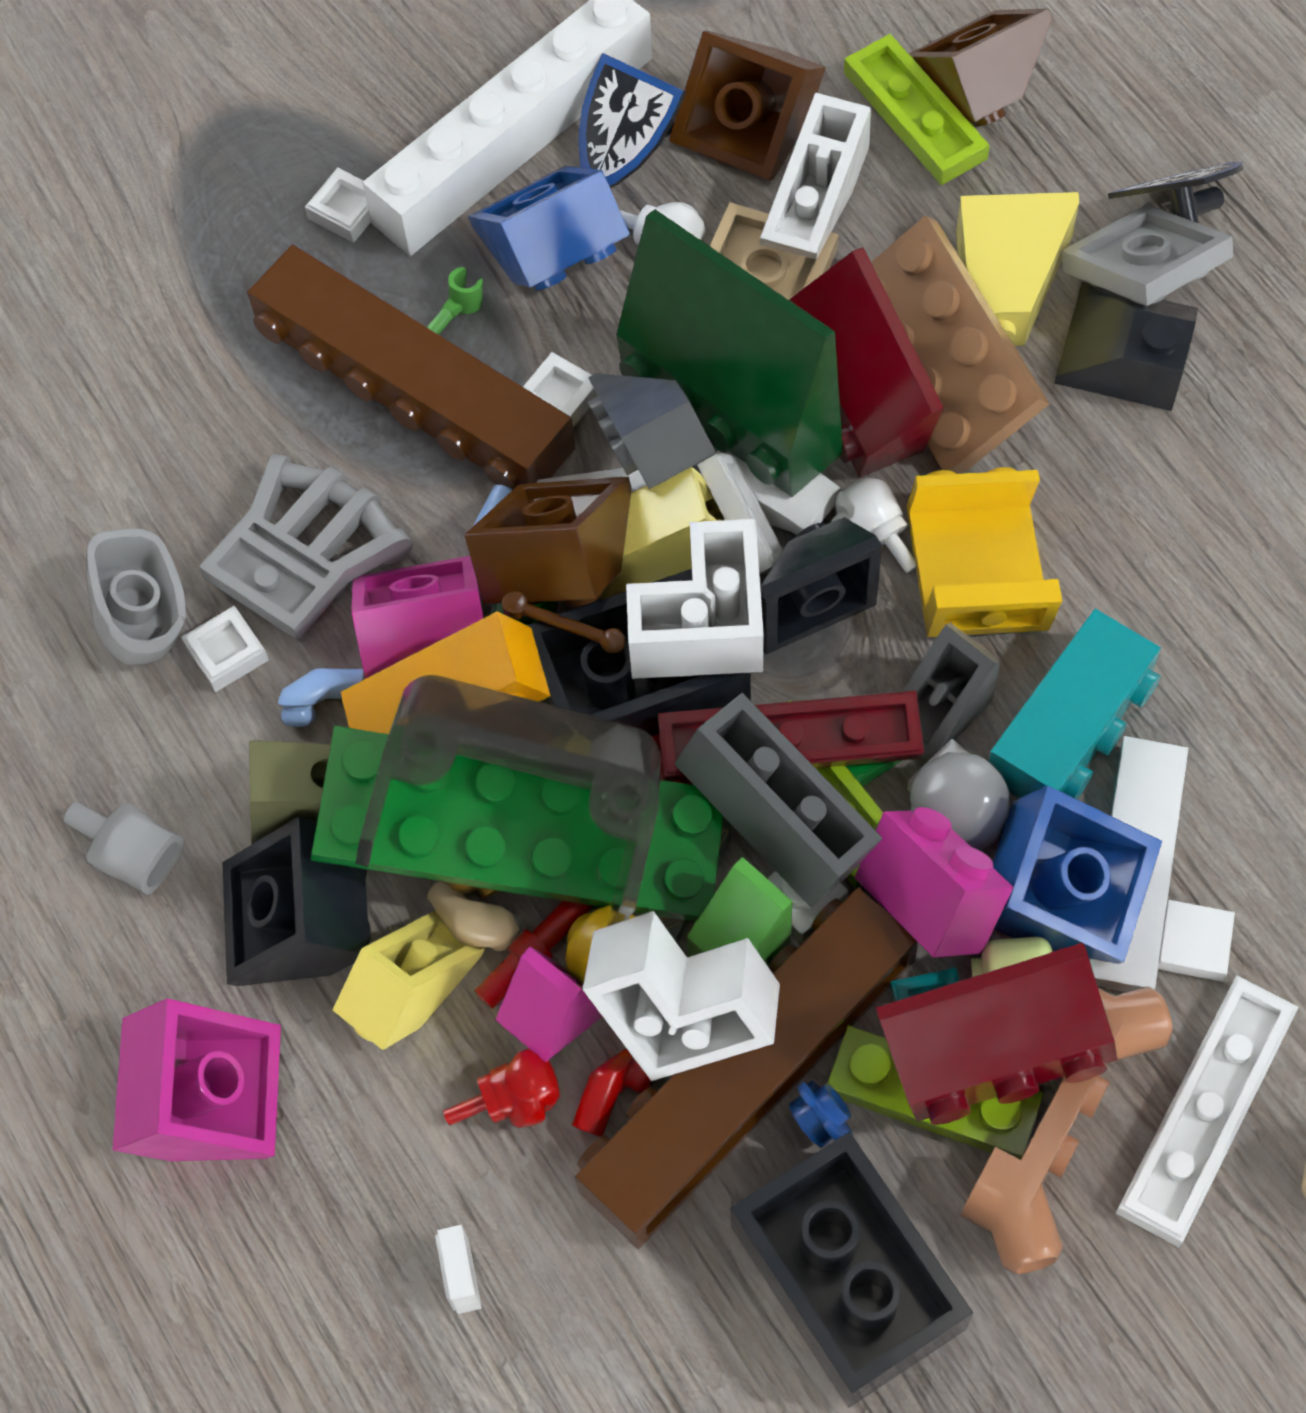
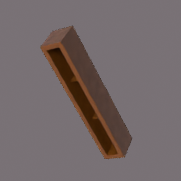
[247,244,576,489]
[575,888,918,1250]

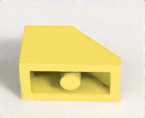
[332,911,485,1050]

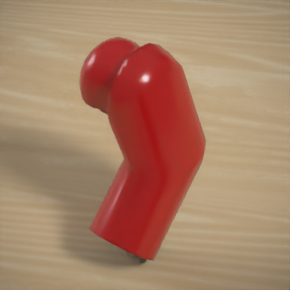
[571,1049,654,1136]

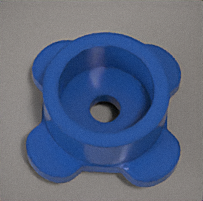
[789,1080,853,1148]

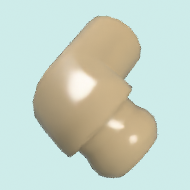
[427,881,519,951]

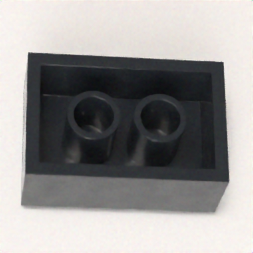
[527,569,751,766]
[730,1131,973,1408]

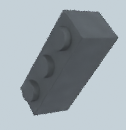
[674,693,883,909]

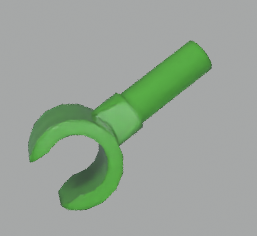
[427,267,483,335]

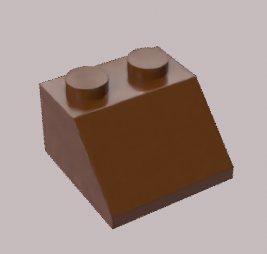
[464,476,632,606]

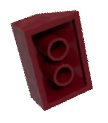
[789,247,944,478]
[876,942,1118,1125]

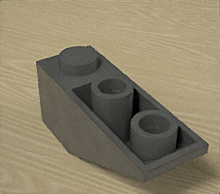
[588,373,716,490]

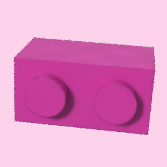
[854,807,1014,958]

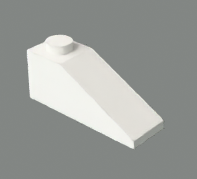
[760,93,871,260]

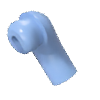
[278,668,365,727]

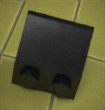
[222,817,371,986]

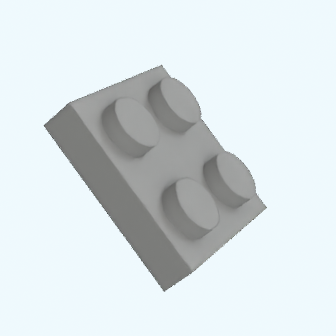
[1061,204,1233,306]

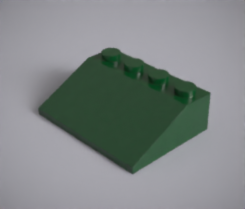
[616,209,843,497]

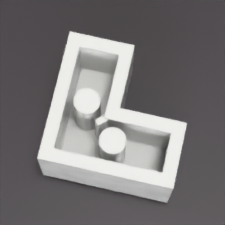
[626,519,764,679]
[583,911,780,1081]

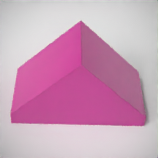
[495,946,603,1062]

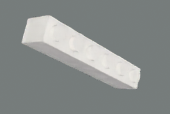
[362,0,653,257]

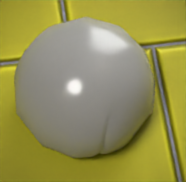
[910,752,1009,852]

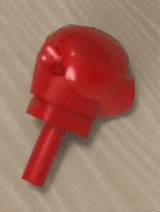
[443,1049,561,1128]

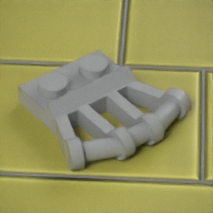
[199,454,413,641]

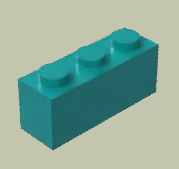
[988,608,1161,799]

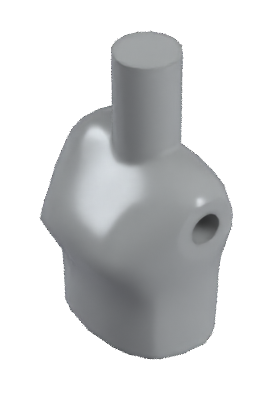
[64,802,184,895]

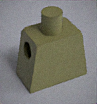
[249,740,331,845]

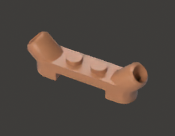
[960,987,1173,1274]

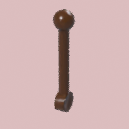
[502,591,626,654]

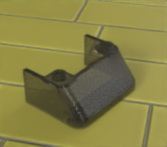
[355,675,661,927]

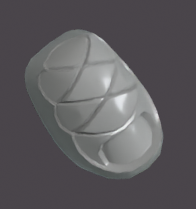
[86,529,186,666]

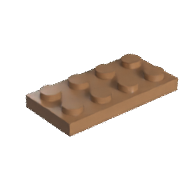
[871,215,1050,474]

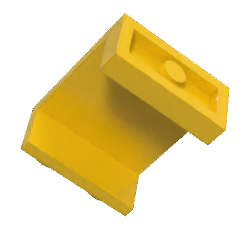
[906,467,1063,637]

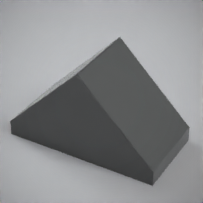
[902,622,1001,762]

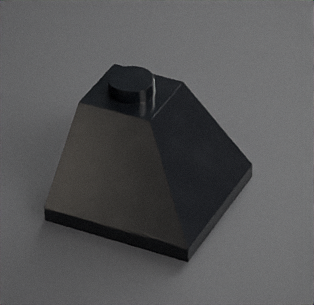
[1054,281,1198,411]
[761,517,882,655]

